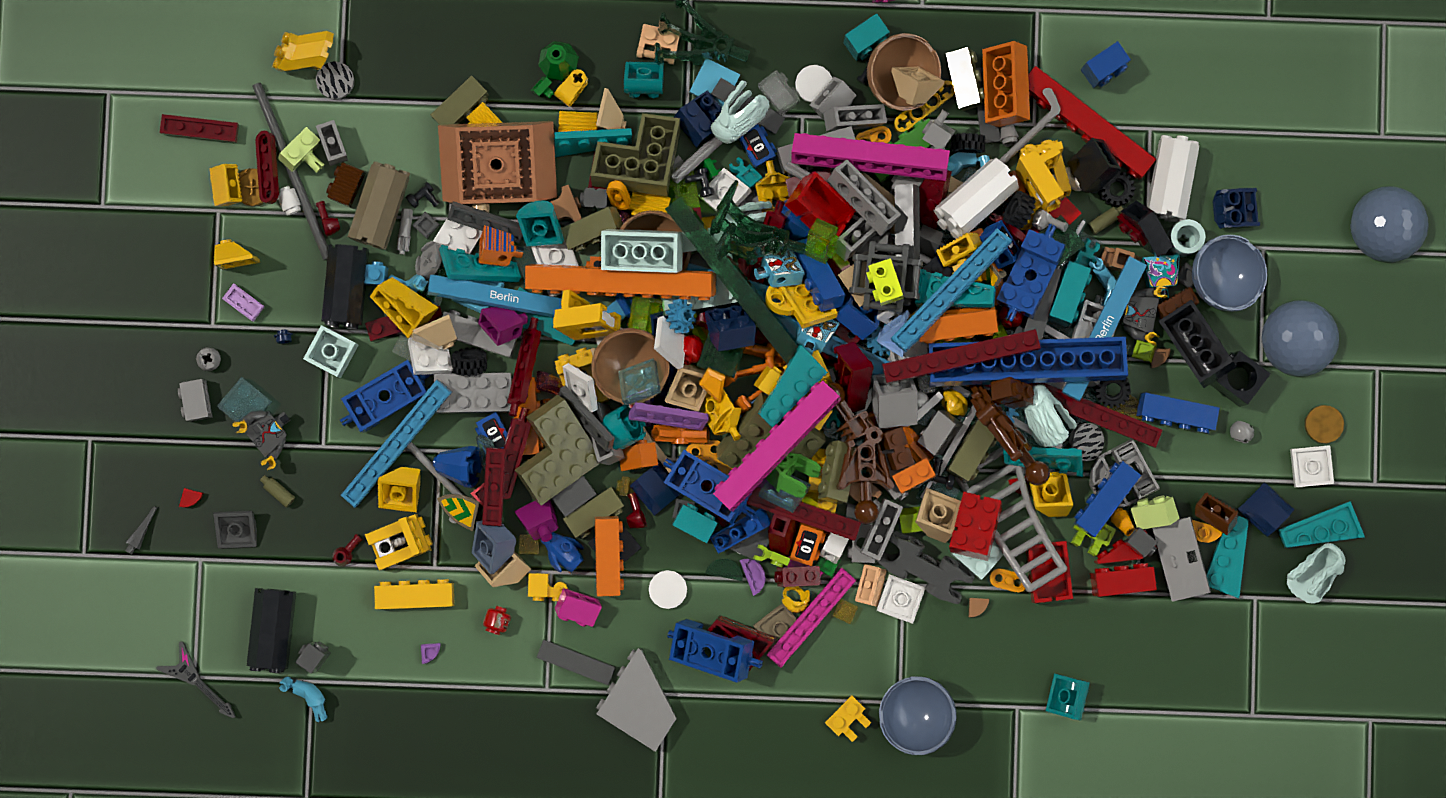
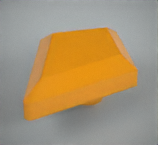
[699,367,725,403]

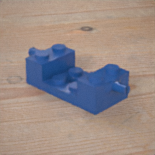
[996,224,1065,322]
[340,360,432,433]
[663,450,756,525]
[667,619,763,683]

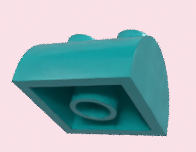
[624,62,664,98]
[516,200,564,246]
[1045,673,1090,721]

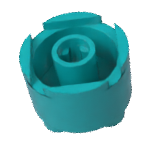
[601,404,646,450]

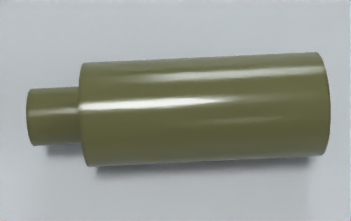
[1087,206,1124,235]
[260,475,296,508]

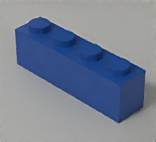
[791,237,845,312]
[1136,393,1220,434]
[1074,461,1141,537]

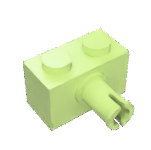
[278,127,325,173]
[1131,496,1180,529]

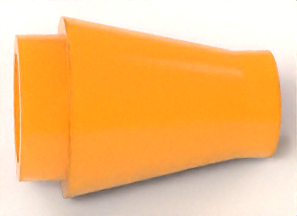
[1110,508,1135,536]

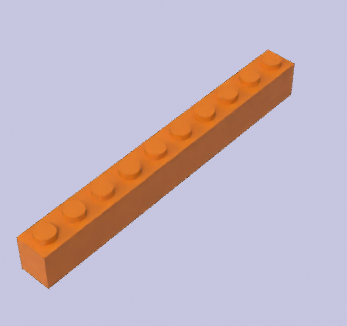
[525,264,716,300]

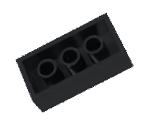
[1159,299,1237,388]

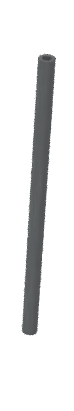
[252,83,328,261]

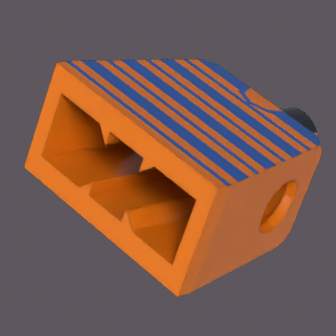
[479,225,524,266]

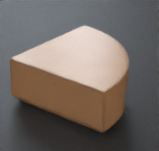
[1150,348,1170,368]
[968,598,989,617]

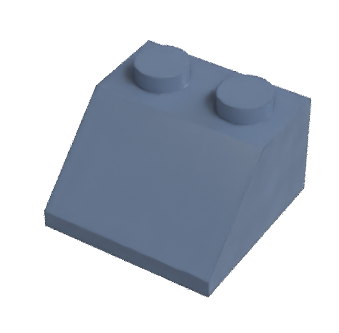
[472,521,516,574]

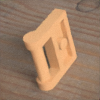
[636,24,681,65]

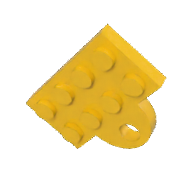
[765,280,838,329]

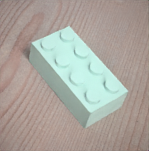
[601,229,683,273]

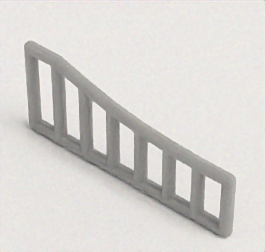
[955,447,1067,592]

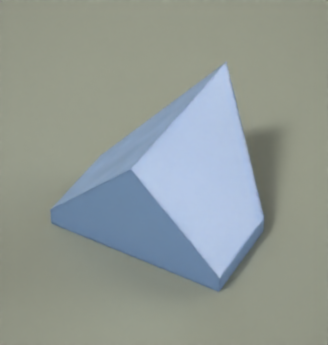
[877,310,910,358]

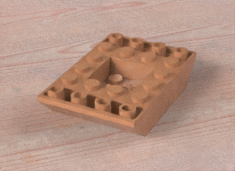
[438,121,557,204]

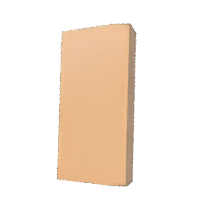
[855,564,887,607]

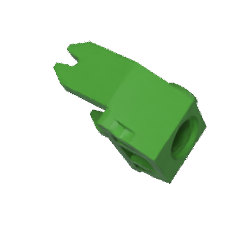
[766,453,822,498]

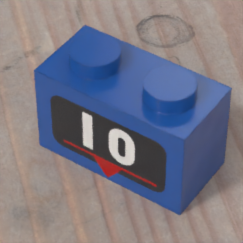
[738,124,777,170]
[979,220,1021,269]
[475,412,508,449]

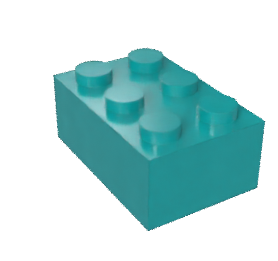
[1048,261,1092,327]

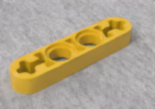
[893,80,955,133]

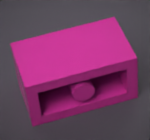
[555,588,602,627]

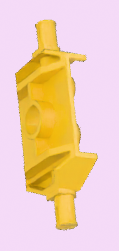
[755,160,790,244]
[700,389,741,441]

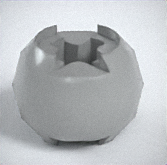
[196,347,221,371]
[1230,421,1254,443]

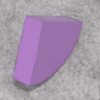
[421,643,441,664]

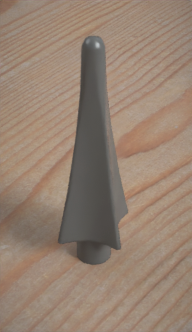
[125,506,157,554]

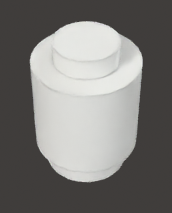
[278,186,301,216]

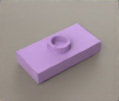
[222,283,265,322]

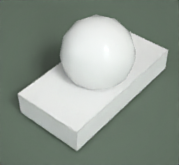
[917,391,943,421]

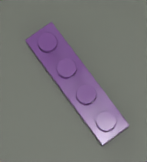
[629,402,709,431]

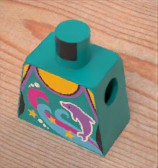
[1141,254,1180,299]

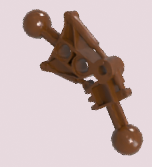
[827,382,895,524]
[963,385,1050,486]

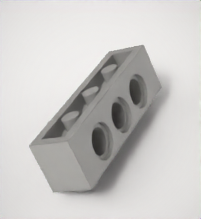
[827,160,901,236]

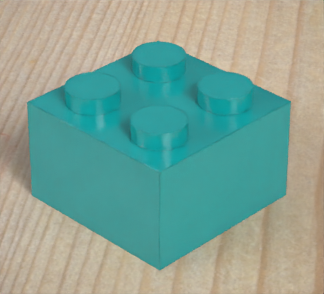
[843,13,890,61]
[672,503,717,543]

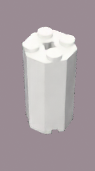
[1147,135,1200,222]
[934,158,1019,239]

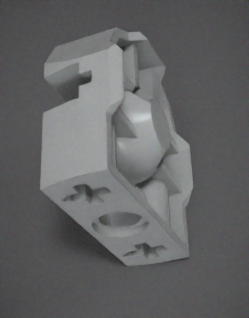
[1089,439,1160,507]

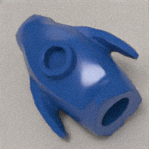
[540,532,584,574]

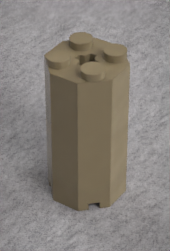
[347,161,410,250]

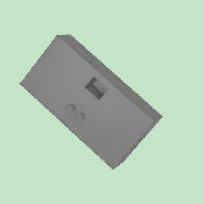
[1152,516,1211,602]

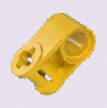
[554,70,588,107]

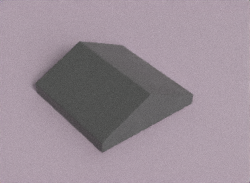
[213,511,257,548]

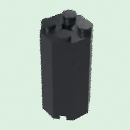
[321,244,369,330]
[247,588,296,673]

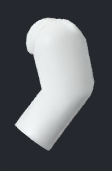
[1065,167,1081,191]

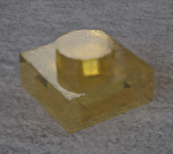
[616,476,630,497]
[519,535,539,554]
[833,599,858,624]

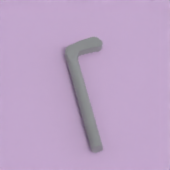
[999,88,1060,164]
[407,442,463,523]

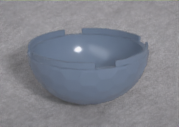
[1350,186,1428,263]
[1192,235,1267,312]
[1261,300,1339,376]
[879,677,957,755]

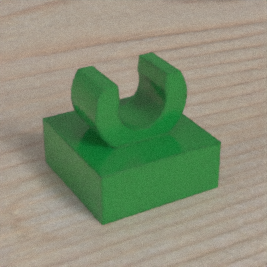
[531,76,554,98]
[696,158,721,182]

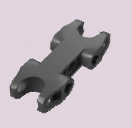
[876,530,975,604]

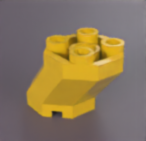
[272,31,334,72]

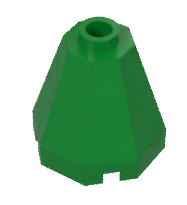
[538,41,579,82]

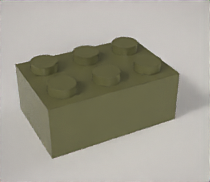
[945,419,997,482]

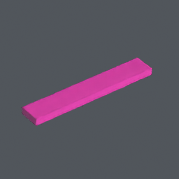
[766,568,856,668]

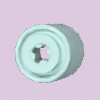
[1167,219,1206,257]

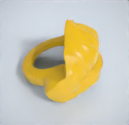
[941,389,968,417]
[782,586,810,613]

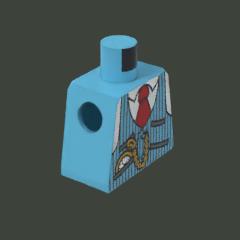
[754,245,804,287]
[796,319,840,355]

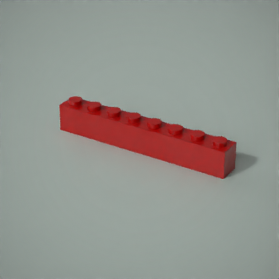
[1028,66,1156,180]

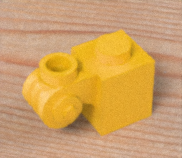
[528,573,568,601]

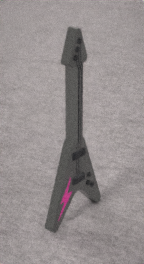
[156,642,236,718]

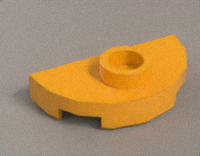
[1192,520,1222,543]

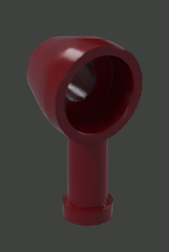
[316,201,340,237]
[626,492,647,529]
[332,534,363,566]

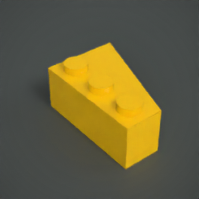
[370,277,439,338]

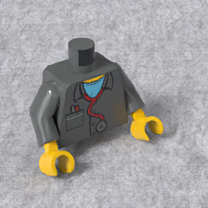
[1120,286,1167,346]
[233,410,291,470]

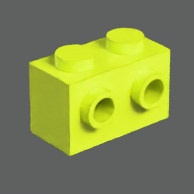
[866,258,904,306]

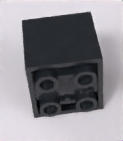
[1210,351,1270,407]

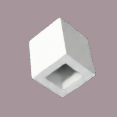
[819,533,849,564]

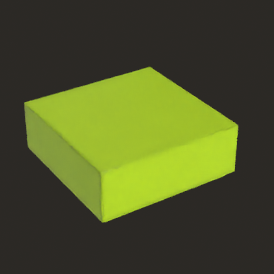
[1132,340,1157,362]

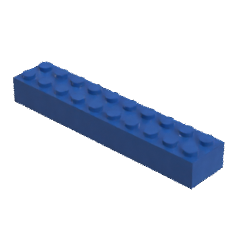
[928,337,1128,387]

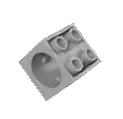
[871,374,918,429]

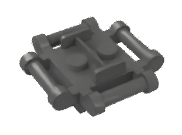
[849,241,923,314]

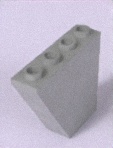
[596,648,677,752]

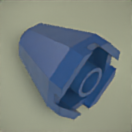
[433,446,482,488]

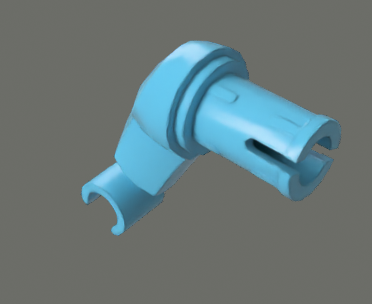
[948,152,990,176]
[1089,257,1117,306]
[388,274,429,293]
[279,677,328,722]

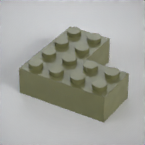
[590,113,681,197]
[716,392,826,468]
[515,395,600,505]

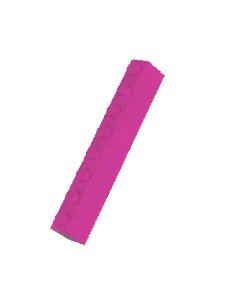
[791,133,950,181]
[713,380,841,512]

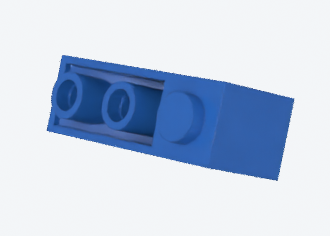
[710,508,771,554]

